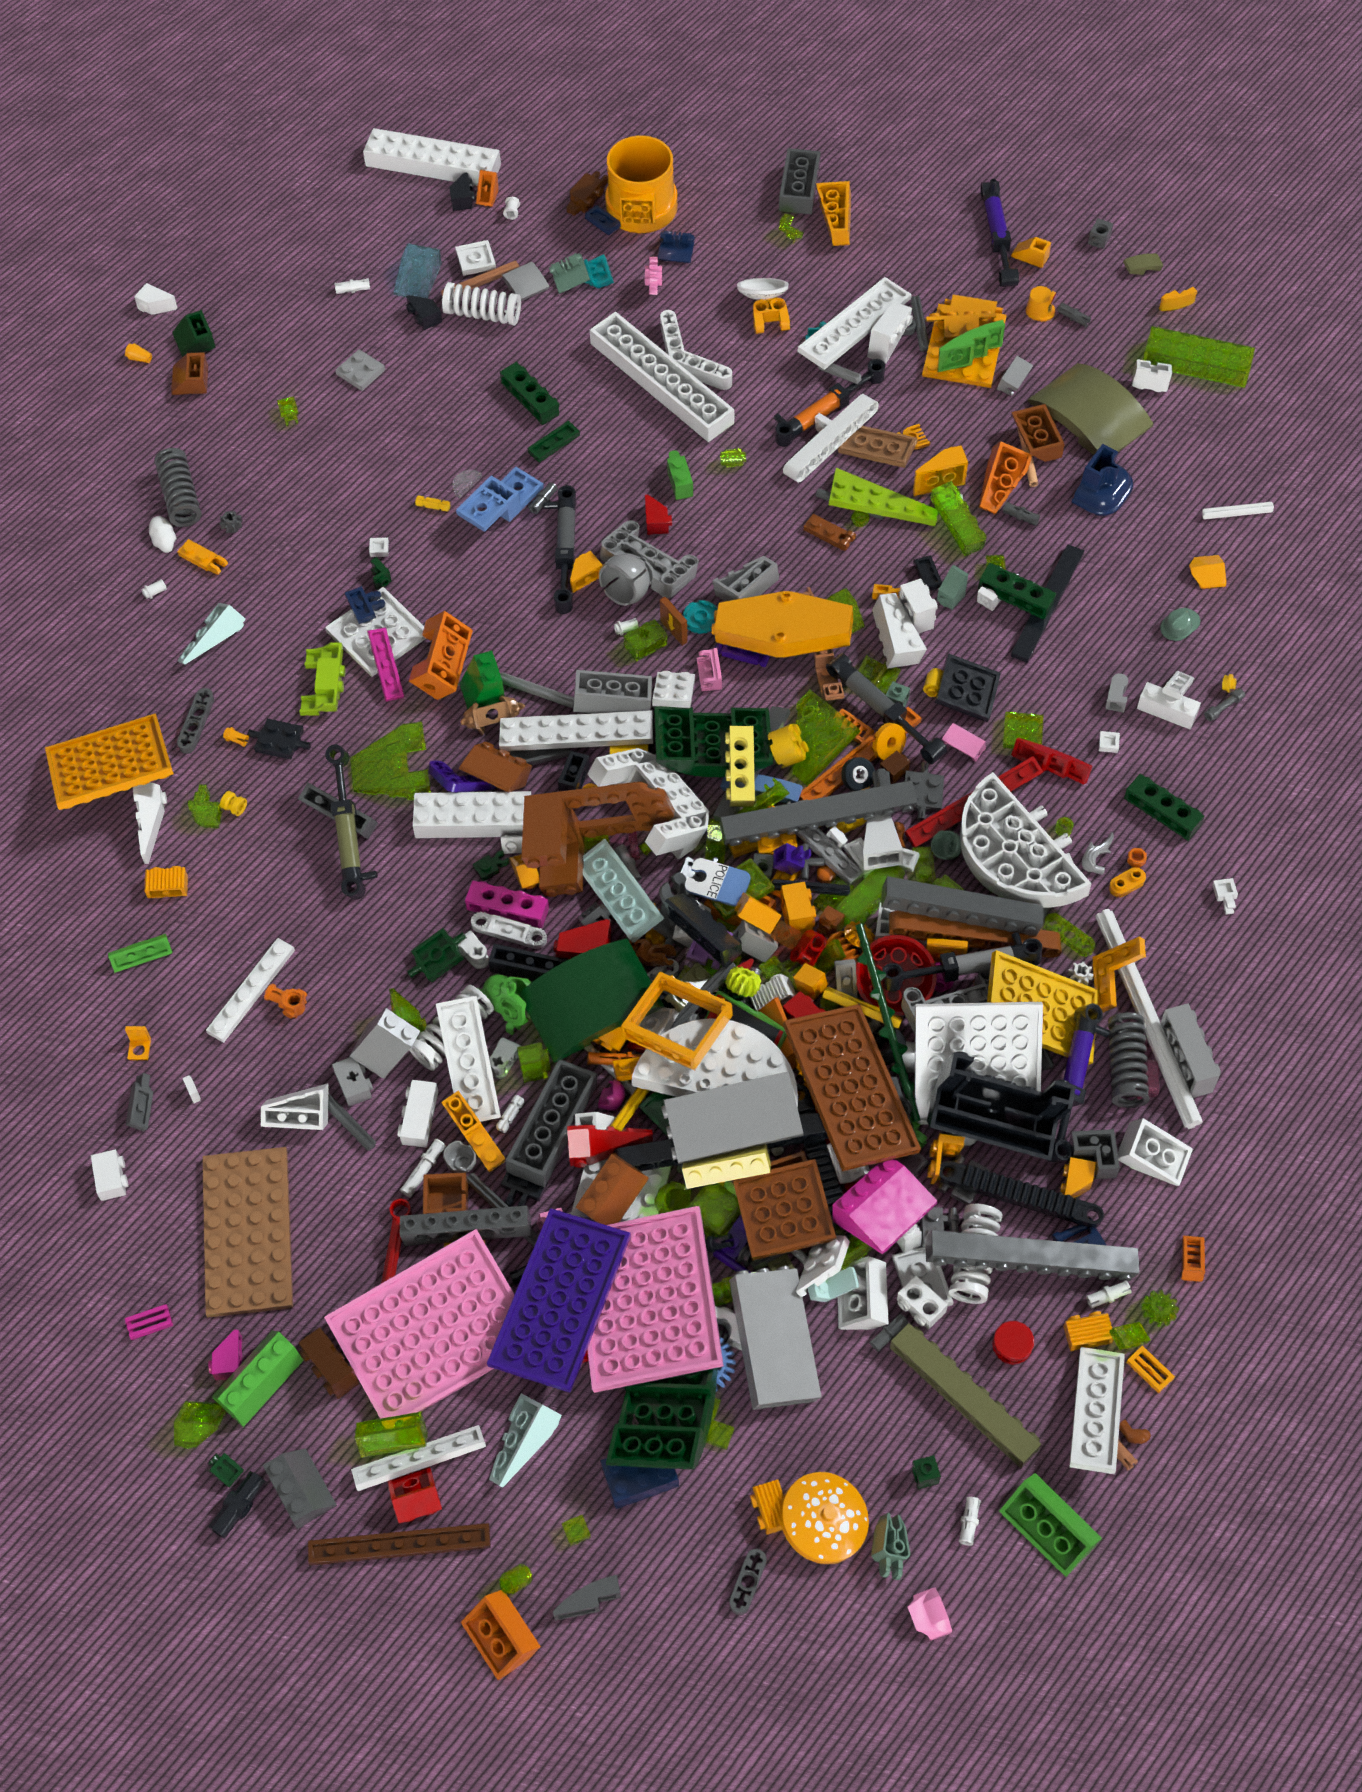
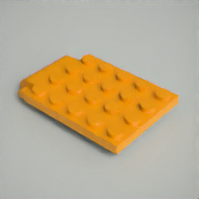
[922,294,1007,388]

